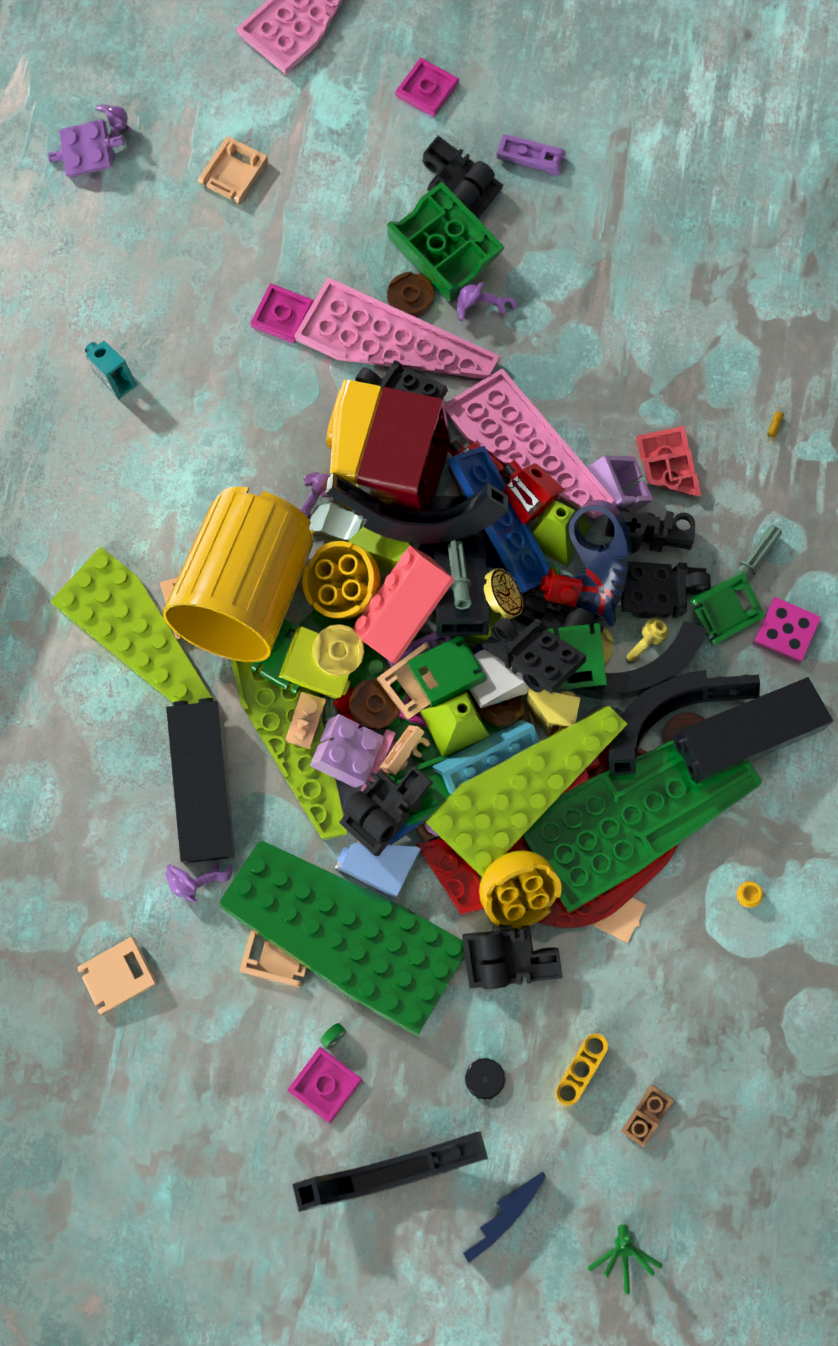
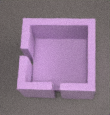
[587,455,653,515]
[310,714,384,788]

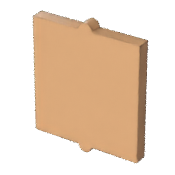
[592,897,646,943]

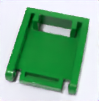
[690,571,766,645]
[251,619,301,695]
[548,623,607,690]
[407,636,487,707]
[389,755,451,827]

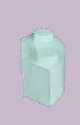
[309,502,364,543]

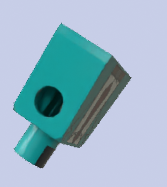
[85,341,137,400]

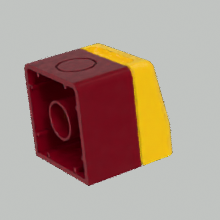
[326,380,451,512]

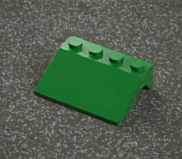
[387,182,505,303]

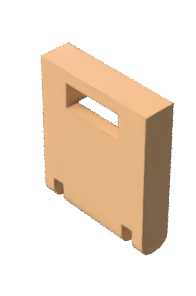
[198,136,268,204]
[377,642,438,721]
[239,930,307,988]
[77,937,158,1015]

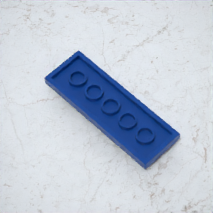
[447,446,551,594]

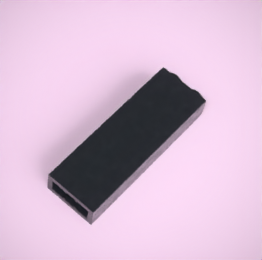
[431,495,490,636]
[672,677,834,784]
[166,698,235,864]

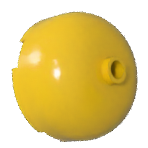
[302,541,381,619]
[479,851,562,929]

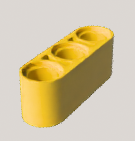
[554,1033,608,1107]

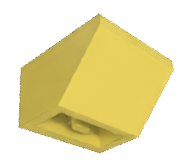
[526,688,580,736]

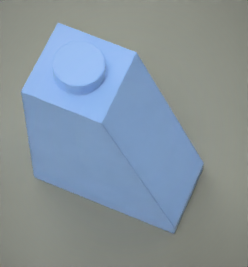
[337,843,420,898]

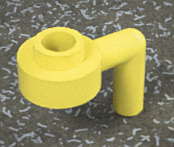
[627,618,669,662]

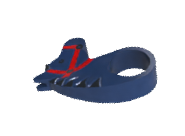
[557,500,631,627]

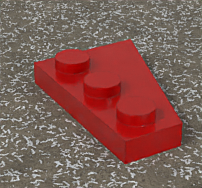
[416,838,485,915]

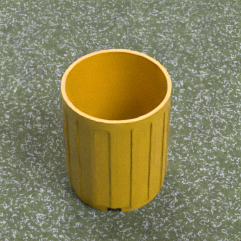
[163,487,314,662]

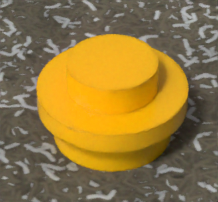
[736,881,763,908]

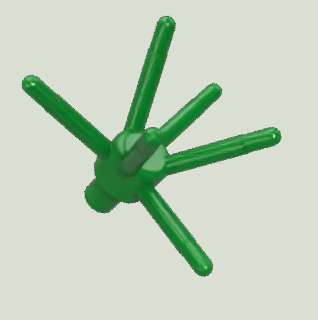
[587,1224,663,1295]

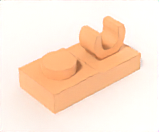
[285,692,326,749]
[379,725,430,775]

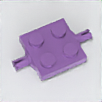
[48,119,125,178]

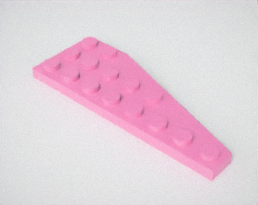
[236,0,343,74]
[294,277,500,379]
[444,368,615,519]

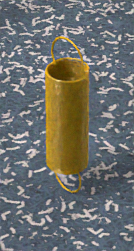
[766,407,785,443]

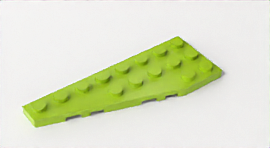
[50,546,212,704]
[231,660,348,841]
[425,706,627,877]

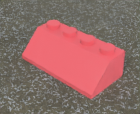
[352,546,455,664]

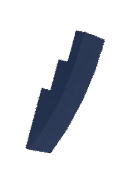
[462,1172,546,1263]

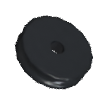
[465,1058,505,1100]

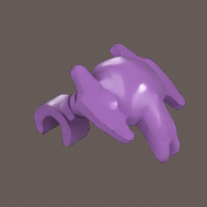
[95,104,132,160]
[457,282,517,322]
[300,472,330,520]
[166,862,232,903]

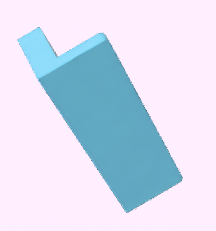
[433,720,540,794]

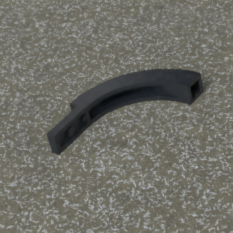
[326,472,508,544]
[567,620,708,700]
[609,670,760,776]
[292,1131,488,1212]

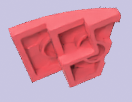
[635,426,701,496]

